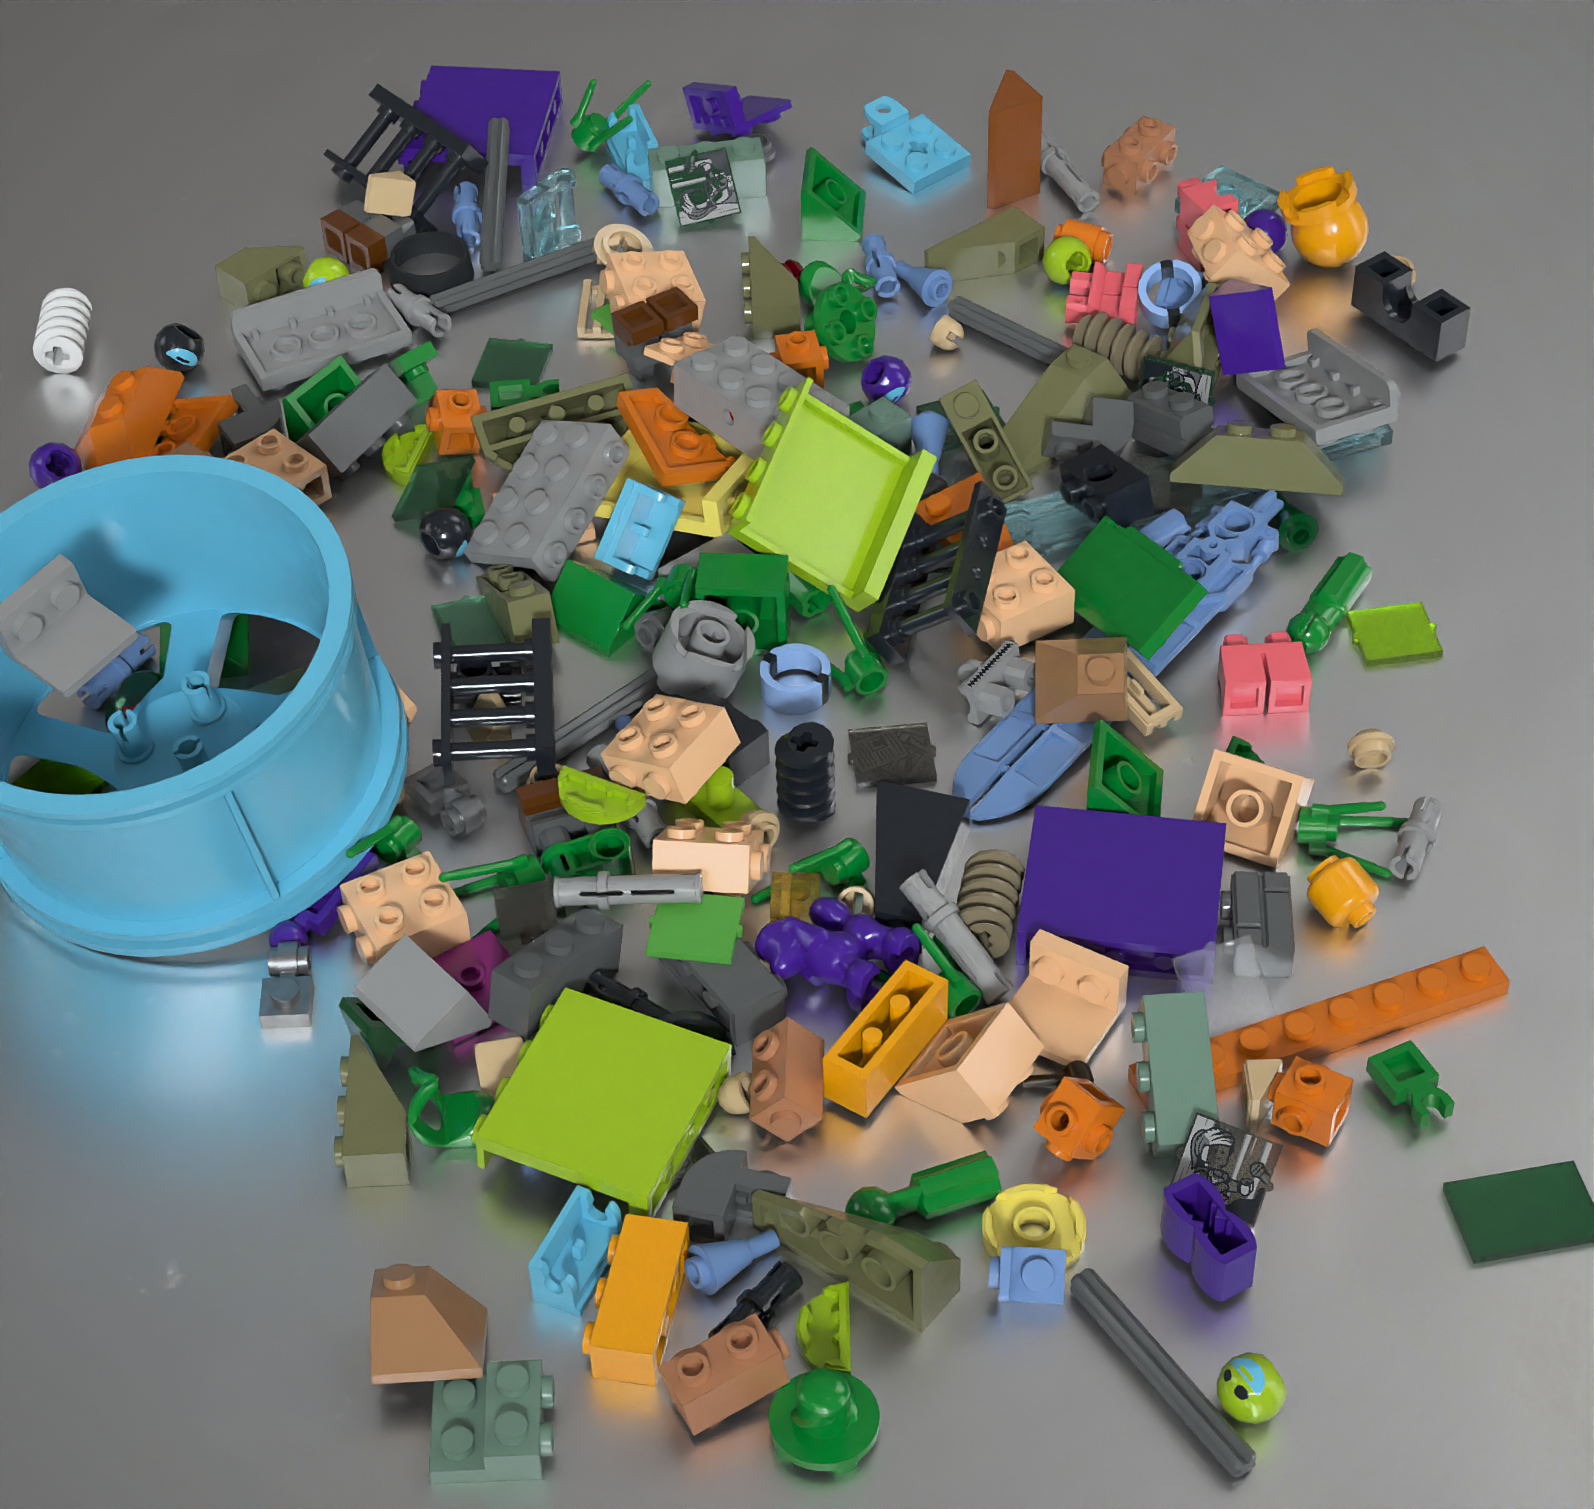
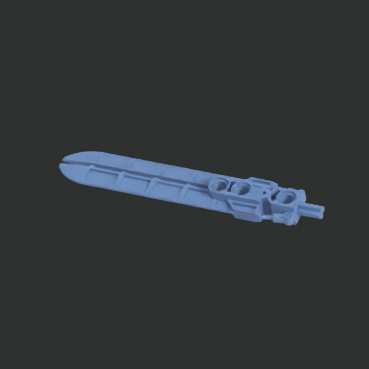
[952,490,1284,821]

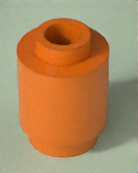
[1053,218,1113,265]

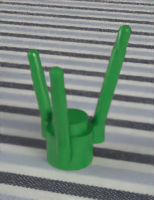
[570,79,652,152]
[622,564,698,630]
[806,585,889,695]
[1298,801,1409,878]
[346,815,422,863]
[751,838,870,903]
[438,854,546,939]
[874,923,982,1018]

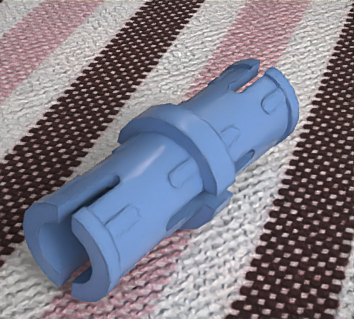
[599,163,660,216]
[452,181,482,249]
[861,234,900,298]
[77,633,156,709]

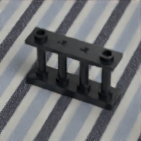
[323,83,489,232]
[865,481,1007,667]
[432,618,556,785]

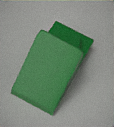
[388,341,439,409]

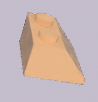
[1192,749,1315,868]
[895,1002,1044,1123]

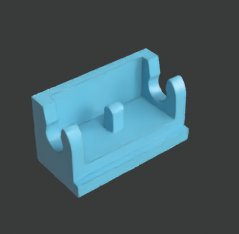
[605,104,658,182]
[594,478,686,581]
[528,1185,622,1317]

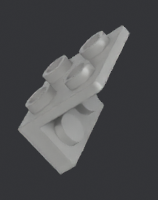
[0,554,139,698]

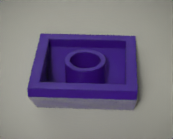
[1209,279,1286,376]

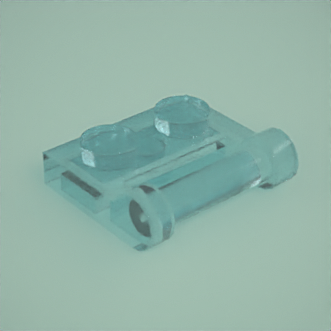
[517,168,581,262]

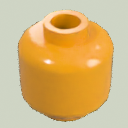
[1307,855,1380,928]

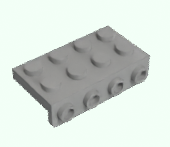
[229,268,413,392]
[1236,328,1401,446]
[463,420,629,582]

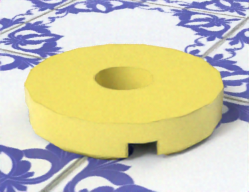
[982,1183,1086,1271]

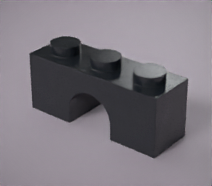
[1351,251,1471,362]

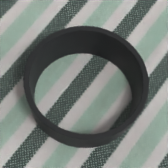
[389,231,474,298]

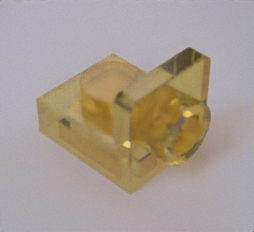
[770,872,820,922]

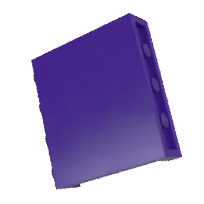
[397,65,563,186]
[1016,805,1226,984]

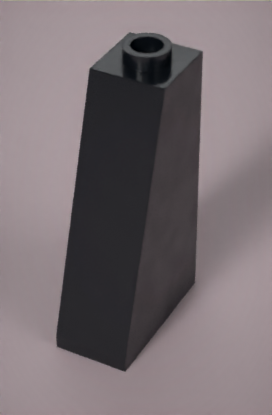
[875,780,970,954]

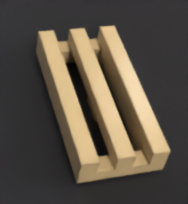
[577,279,614,338]
[1127,647,1183,737]

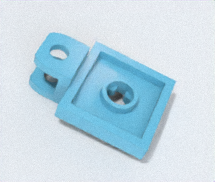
[861,96,971,194]

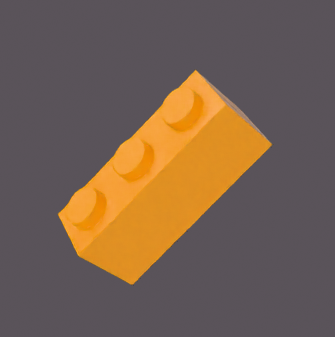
[823,960,948,1118]
[582,1214,690,1387]

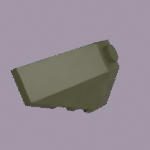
[1003,343,1132,475]
[751,1189,961,1333]

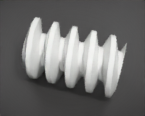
[33,287,92,374]

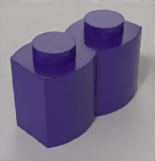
[1160,1173,1257,1302]

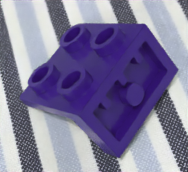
[682,82,792,137]

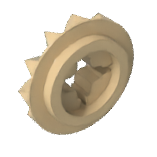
[592,224,653,266]

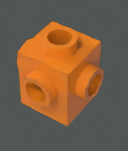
[769,330,829,389]
[425,389,487,455]
[1268,1056,1354,1147]
[1033,1076,1126,1162]

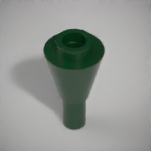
[1274,491,1319,551]

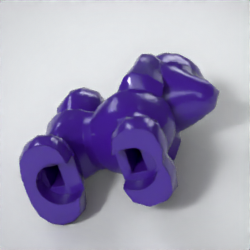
[754,897,919,1012]

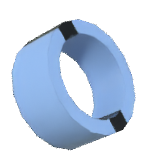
[1138,260,1203,329]
[760,643,831,715]

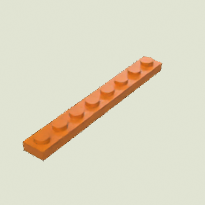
[1128,946,1510,1110]

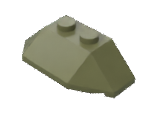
[1158,282,1222,404]
[470,373,634,474]
[1170,420,1344,496]

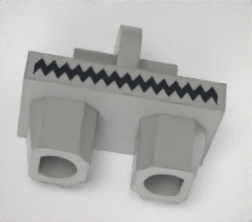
[958,640,1035,725]

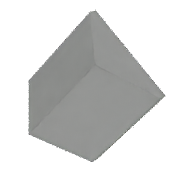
[353,934,492,1052]

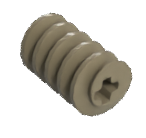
[1072,311,1163,384]
[956,849,1025,959]

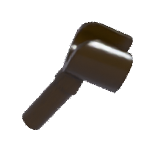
[1022,1060,1094,1088]

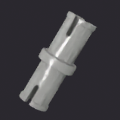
[386,283,452,338]
[1389,796,1444,880]

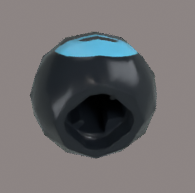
[154,323,205,373]
[419,506,472,561]

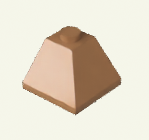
[1035,637,1128,724]
[370,1264,488,1385]

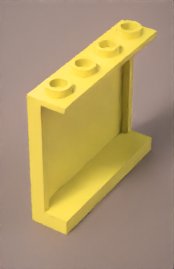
[594,421,754,538]

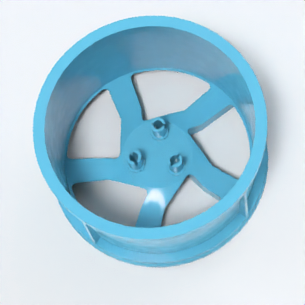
[0,454,409,957]

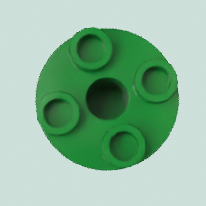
[804,282,877,363]
[769,1367,880,1474]

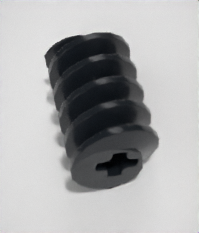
[774,721,836,822]

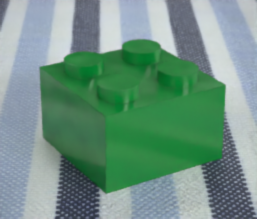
[695,552,791,656]

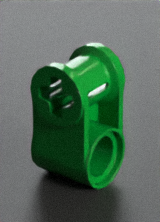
[540,828,636,897]

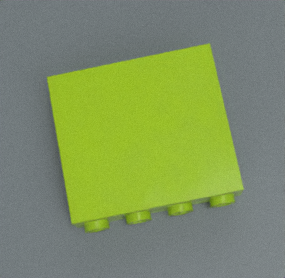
[727,377,937,612]
[472,987,732,1218]

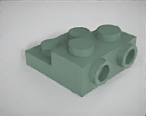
[429,1360,555,1484]

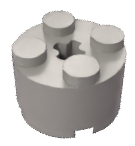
[652,600,755,699]

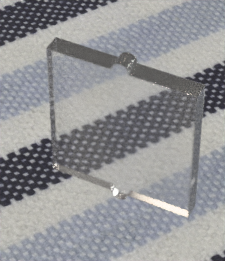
[1171,934,1277,1038]

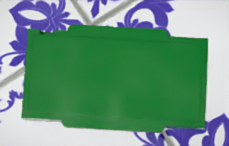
[1057,515,1208,661]

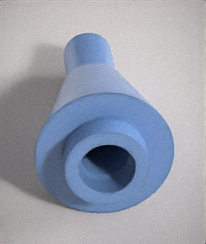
[894,260,953,307]
[911,411,949,486]
[684,1229,780,1295]

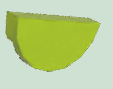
[381,424,435,488]
[558,765,647,825]
[796,1281,851,1375]

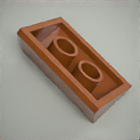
[987,70,1043,209]

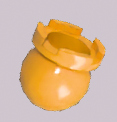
[1277,166,1369,268]

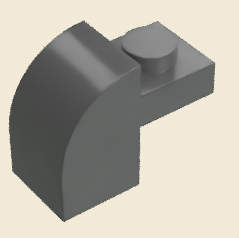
[217,384,286,457]
[1042,397,1134,462]
[672,1150,793,1244]

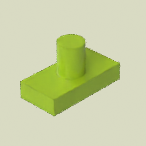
[678,766,763,828]

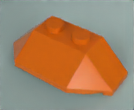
[74,366,185,471]

